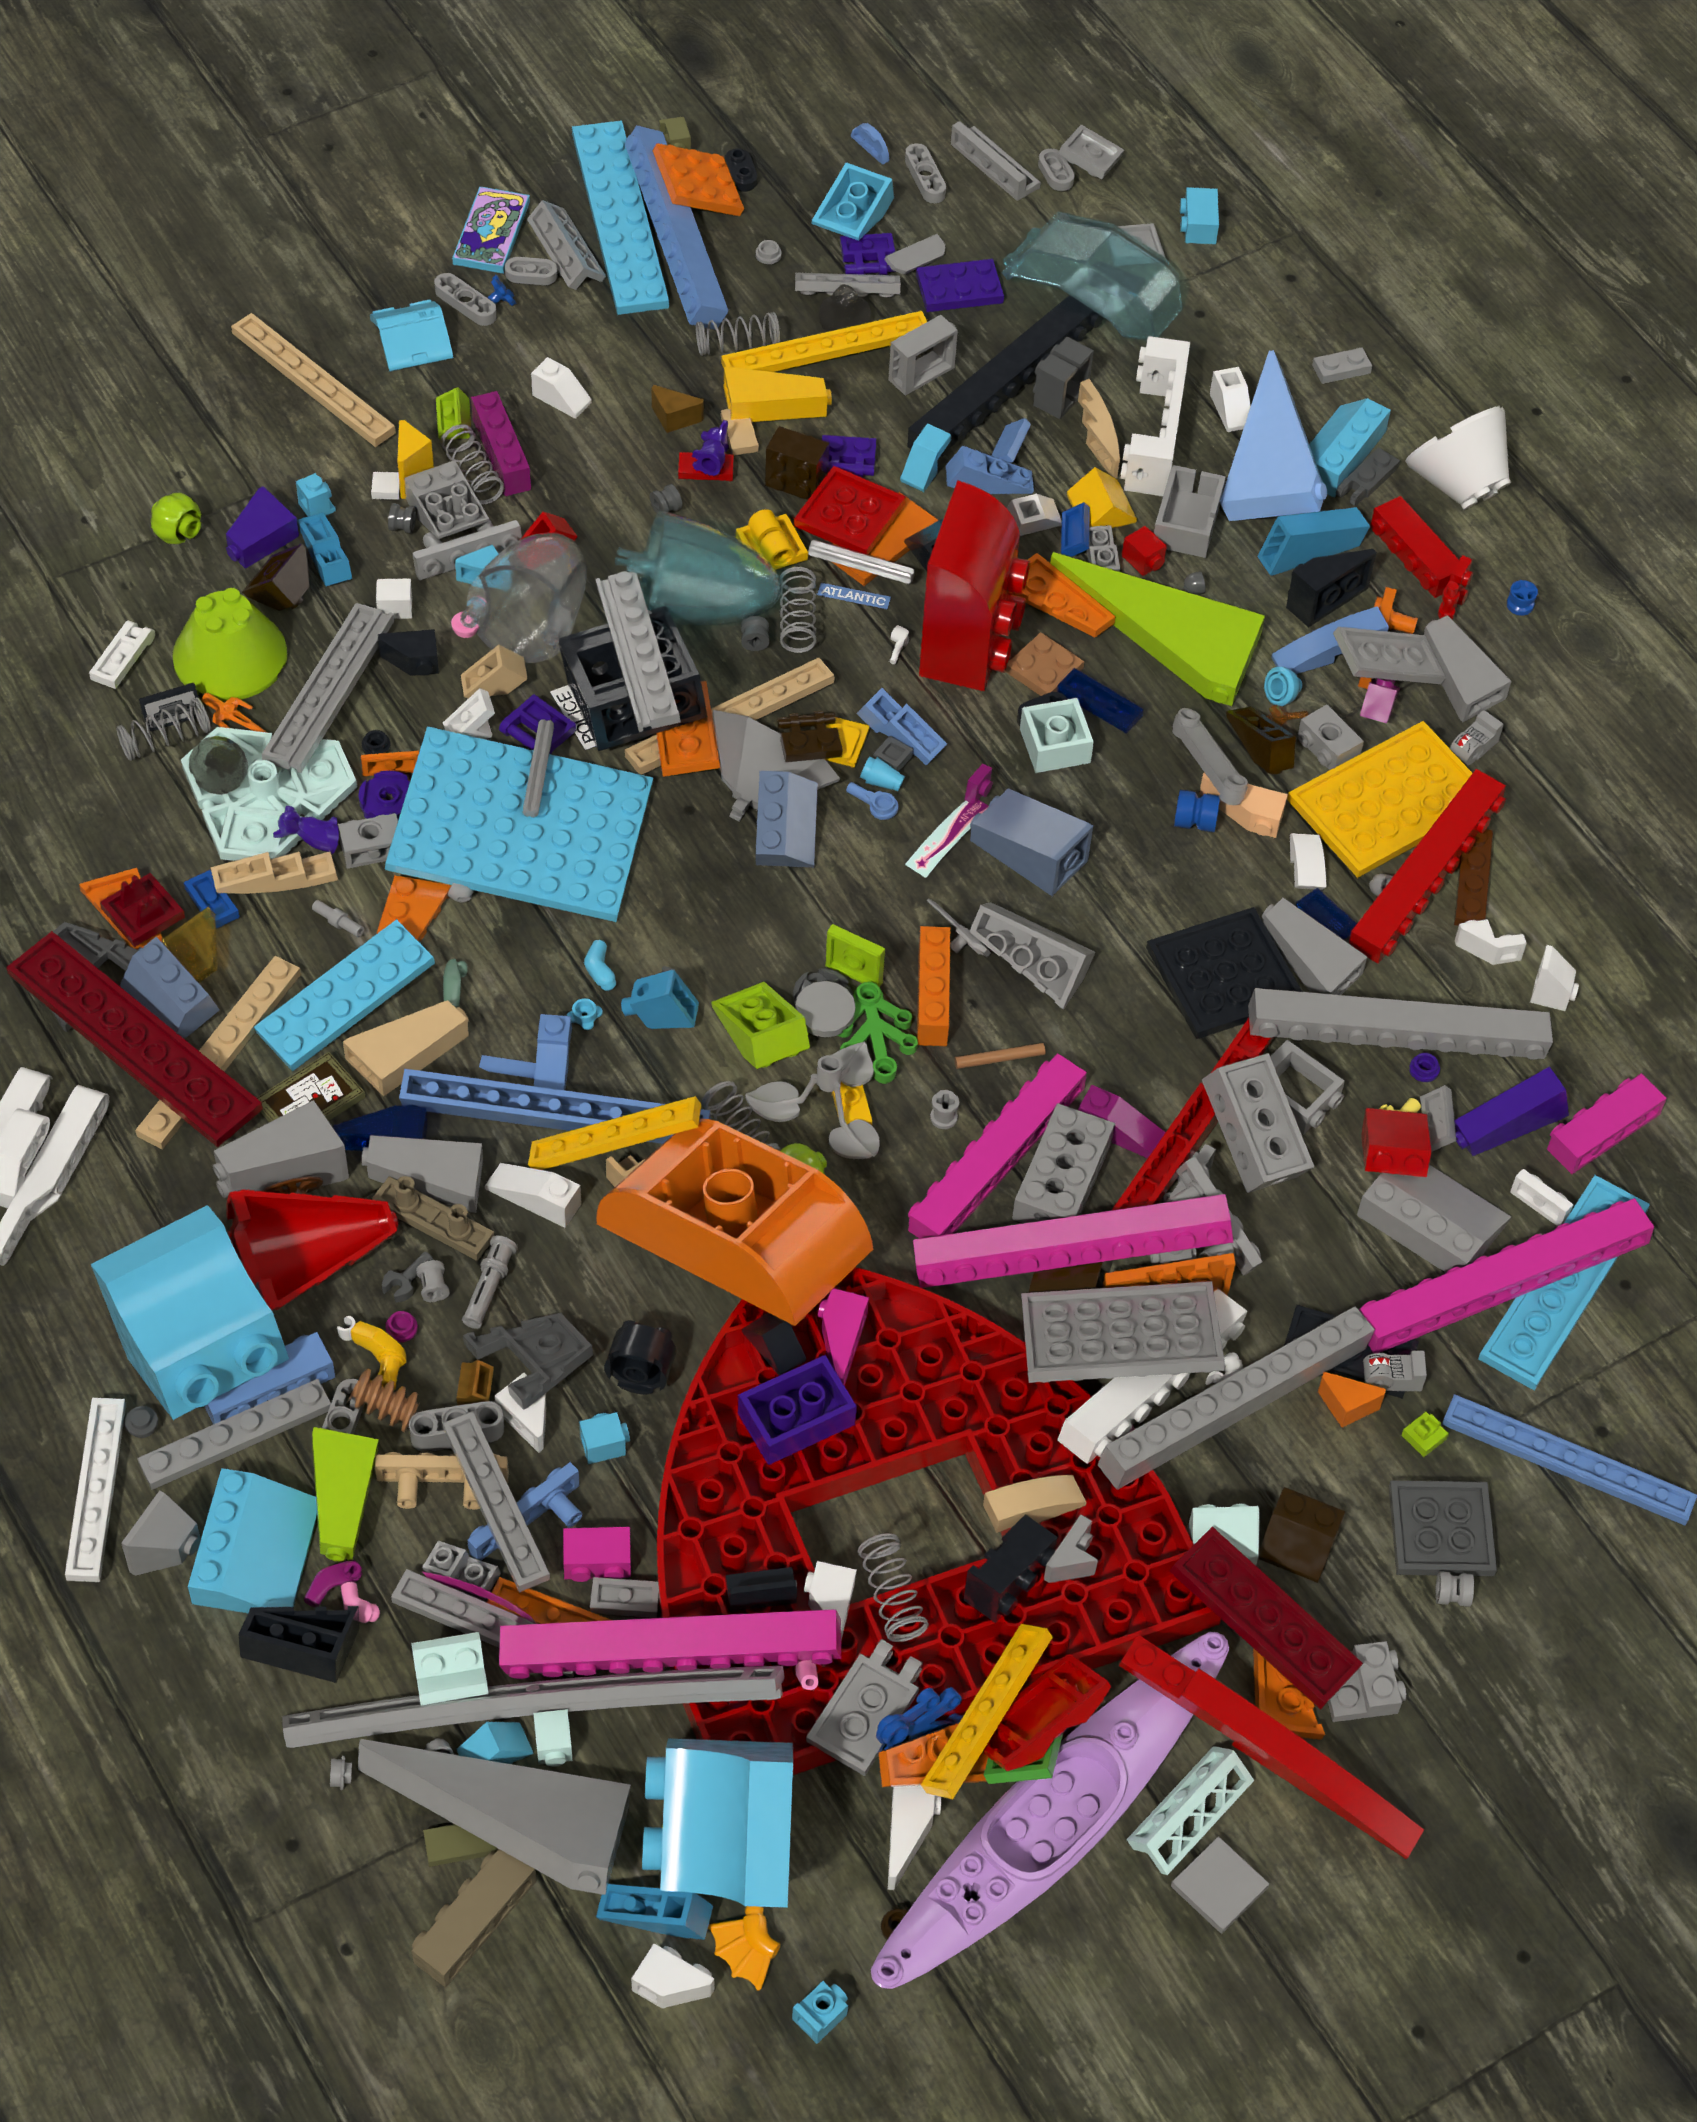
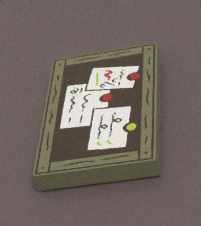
[256,1052,365,1122]

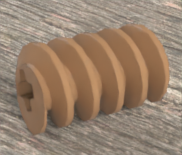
[347,1368,420,1433]

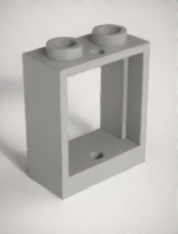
[888,315,958,396]
[1270,1040,1345,1135]

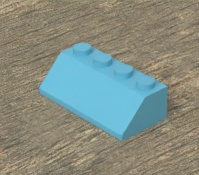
[1309,398,1391,497]

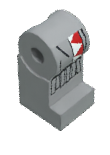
[1450,710,1503,765]
[1363,1351,1427,1391]

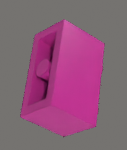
[563,1527,631,1582]

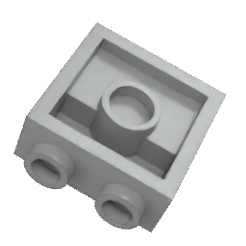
[1328,1641,1406,1722]

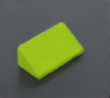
[436,387,471,440]

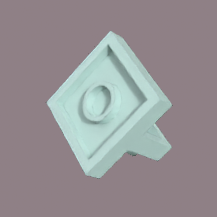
[411,1632,489,1705]

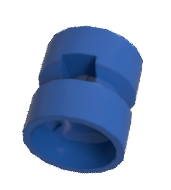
[1174,789,1220,832]

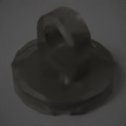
[819,284,871,332]
[189,736,248,795]

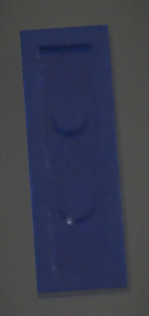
[1057,668,1144,734]

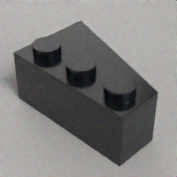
[964,1514,1058,1623]
[238,1606,359,1683]

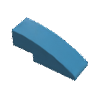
[297,513,352,586]

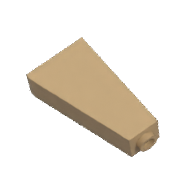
[343,1000,469,1096]

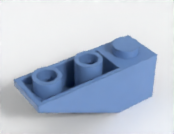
[946,446,1034,494]

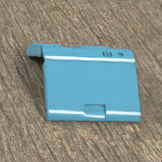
[370,300,453,371]

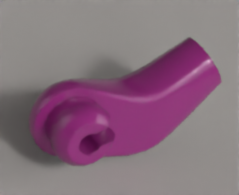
[304,1561,362,1608]

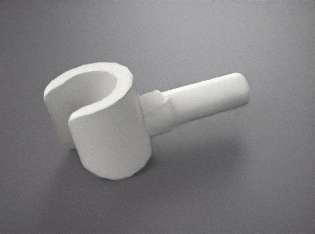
[889,625,909,664]

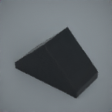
[742,1313,806,1376]

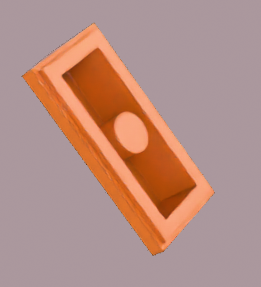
[361,751,419,776]

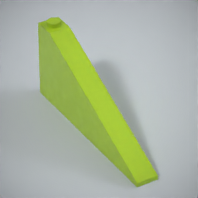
[1050,552,1265,706]

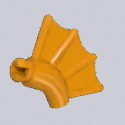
[708,1906,781,1991]

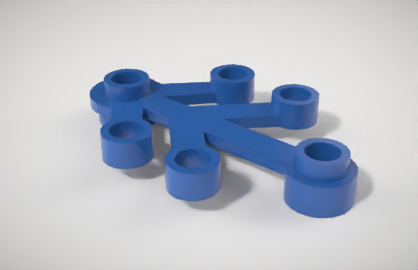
[876,1687,964,1750]

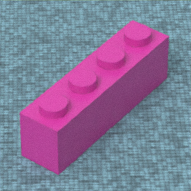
[1547,1073,1667,1174]

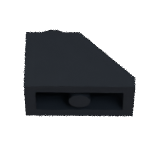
[378,629,439,676]

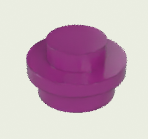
[385,1311,418,1342]

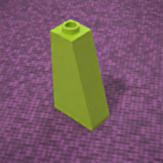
[312,1427,378,1561]

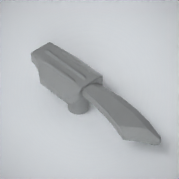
[927,899,991,957]

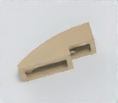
[983,1475,1086,1533]

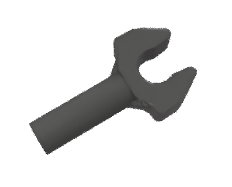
[382,1252,433,1303]

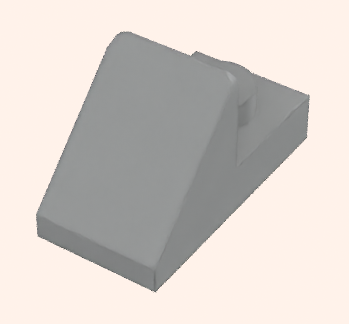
[1044,1515,1098,1583]

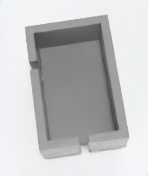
[1154,465,1226,558]

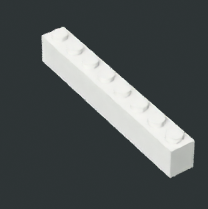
[1057,1289,1247,1464]

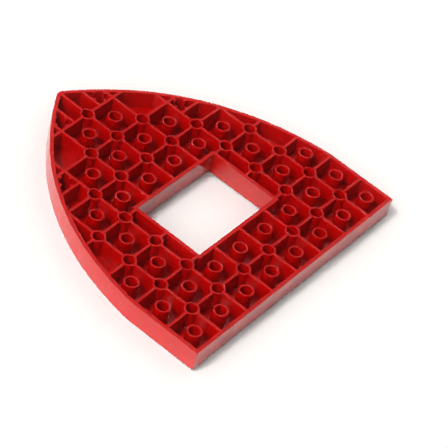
[657,1267,1221,1775]

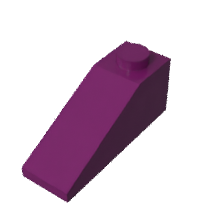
[1078,1085,1166,1158]

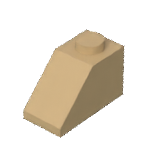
[461,645,527,699]

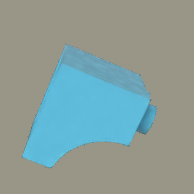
[91,1205,289,1420]
[642,1739,793,1908]

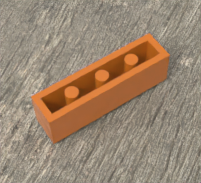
[917,926,950,1046]

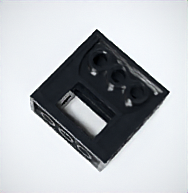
[558,605,708,751]

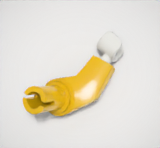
[337,1316,406,1391]

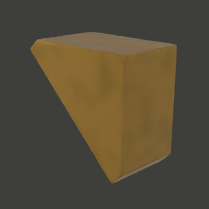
[651,385,704,433]

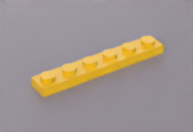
[528,1096,701,1170]
[921,1624,1053,1799]

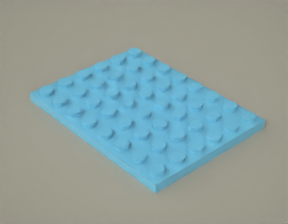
[385,726,653,922]

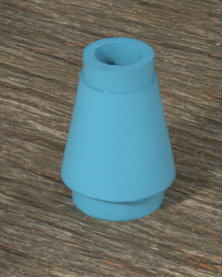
[860,756,905,792]

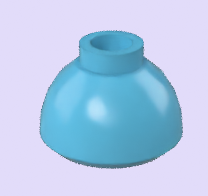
[1264,667,1302,706]

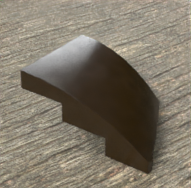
[1028,1262,1103,1293]

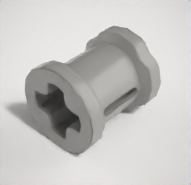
[930,1090,959,1129]
[416,1260,450,1302]

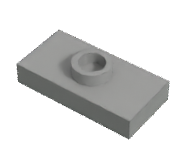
[1420,1085,1456,1152]

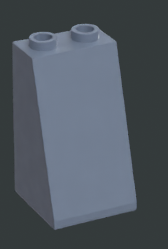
[970,788,1093,896]

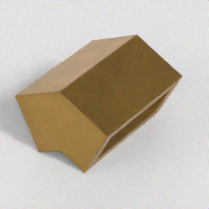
[457,1360,494,1406]

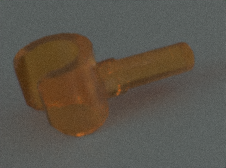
[1266,705,1308,726]

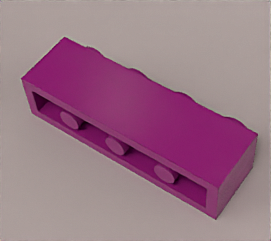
[471,391,531,496]

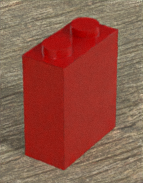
[1361,1108,1431,1177]

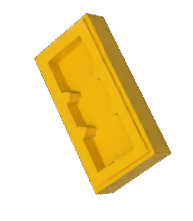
[832,1082,873,1125]

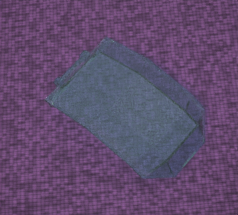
[1001,211,1183,340]

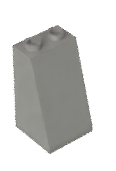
[213,1100,349,1198]

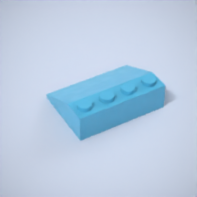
[188,1468,317,1613]

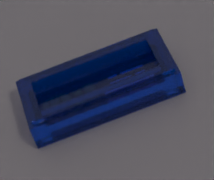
[1295,888,1357,940]

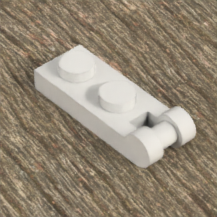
[89,620,155,689]

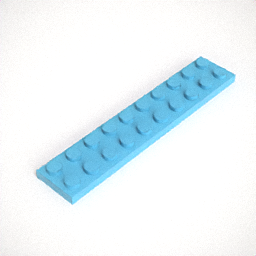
[572,121,669,315]

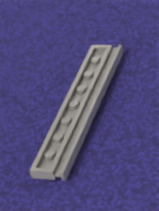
[595,570,681,732]
[262,603,394,773]

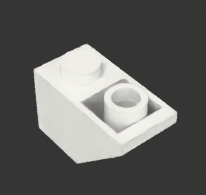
[1210,367,1251,432]
[1007,494,1062,536]
[631,1944,714,2008]

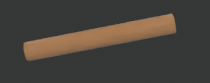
[954,1043,1045,1069]

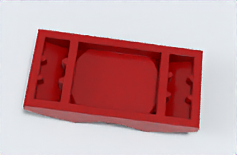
[982,1654,1111,1771]

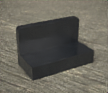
[725,1567,797,1611]

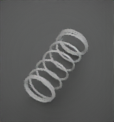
[696,312,780,356]
[440,424,504,505]
[780,567,816,653]
[116,697,211,761]
[701,1081,781,1151]
[858,1533,929,1642]

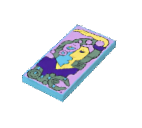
[452,187,530,274]

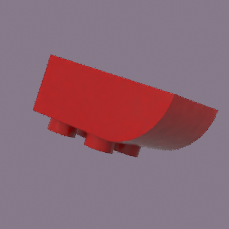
[919,480,1030,691]

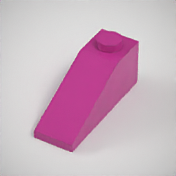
[818,1288,869,1386]

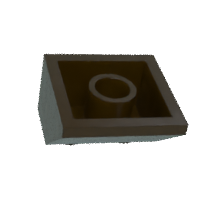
[1258,1487,1346,1583]

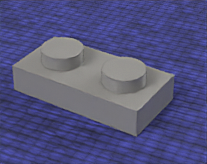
[1312,348,1372,384]
[590,1577,659,1618]

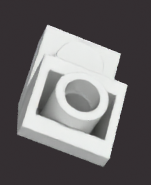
[1455,919,1527,965]

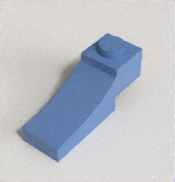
[856,688,947,765]
[534,1014,572,1090]

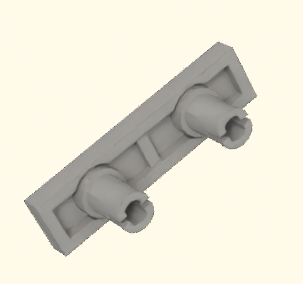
[412,519,522,580]
[1166,1156,1263,1276]

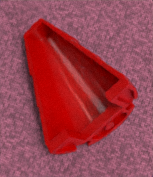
[226,1189,398,1311]

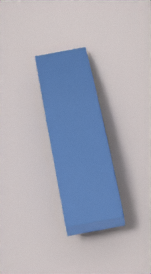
[1271,606,1389,674]

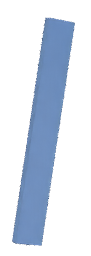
[1442,1394,1697,1526]

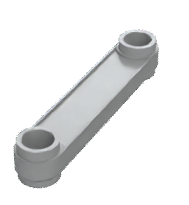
[1172,708,1248,805]

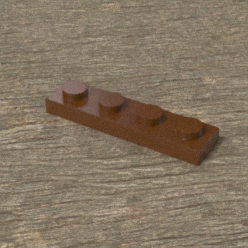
[1454,829,1493,926]

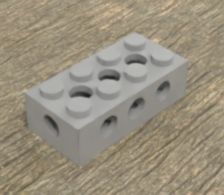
[1202,1053,1314,1193]
[1012,1103,1115,1223]

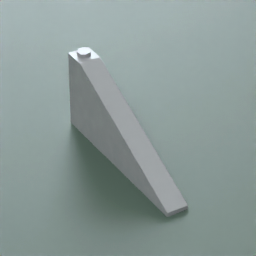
[358,1739,631,1895]

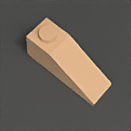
[1199,772,1288,838]

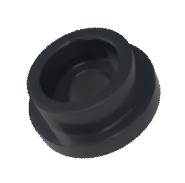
[362,730,391,754]

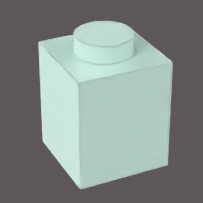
[533,1709,573,1767]

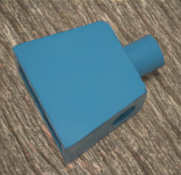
[621,970,699,1029]

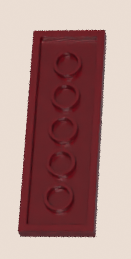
[1169,1526,1363,1710]

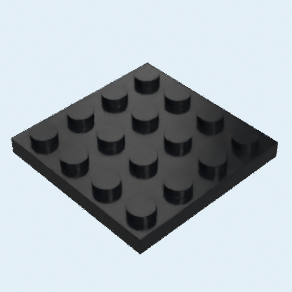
[1146,907,1302,1039]

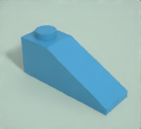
[596,1884,713,1940]

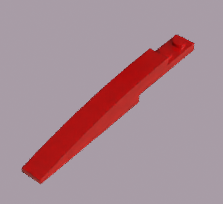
[1111,1018,1274,1211]
[1119,1635,1424,1859]

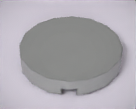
[795,981,856,1037]

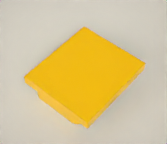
[825,717,870,768]

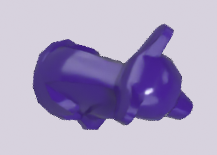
[692,420,729,476]
[273,806,339,855]

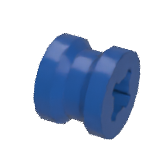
[1507,580,1538,616]

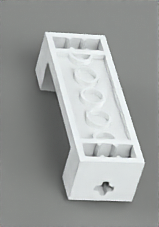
[1120,336,1190,496]

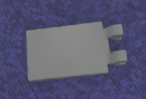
[806,1639,922,1776]

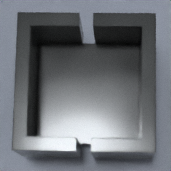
[1033,337,1094,419]

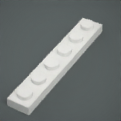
[65,1398,126,1582]

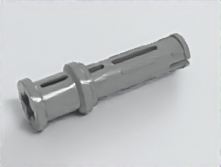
[462,1235,518,1329]

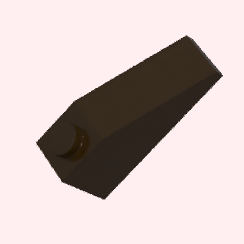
[1226,706,1296,774]

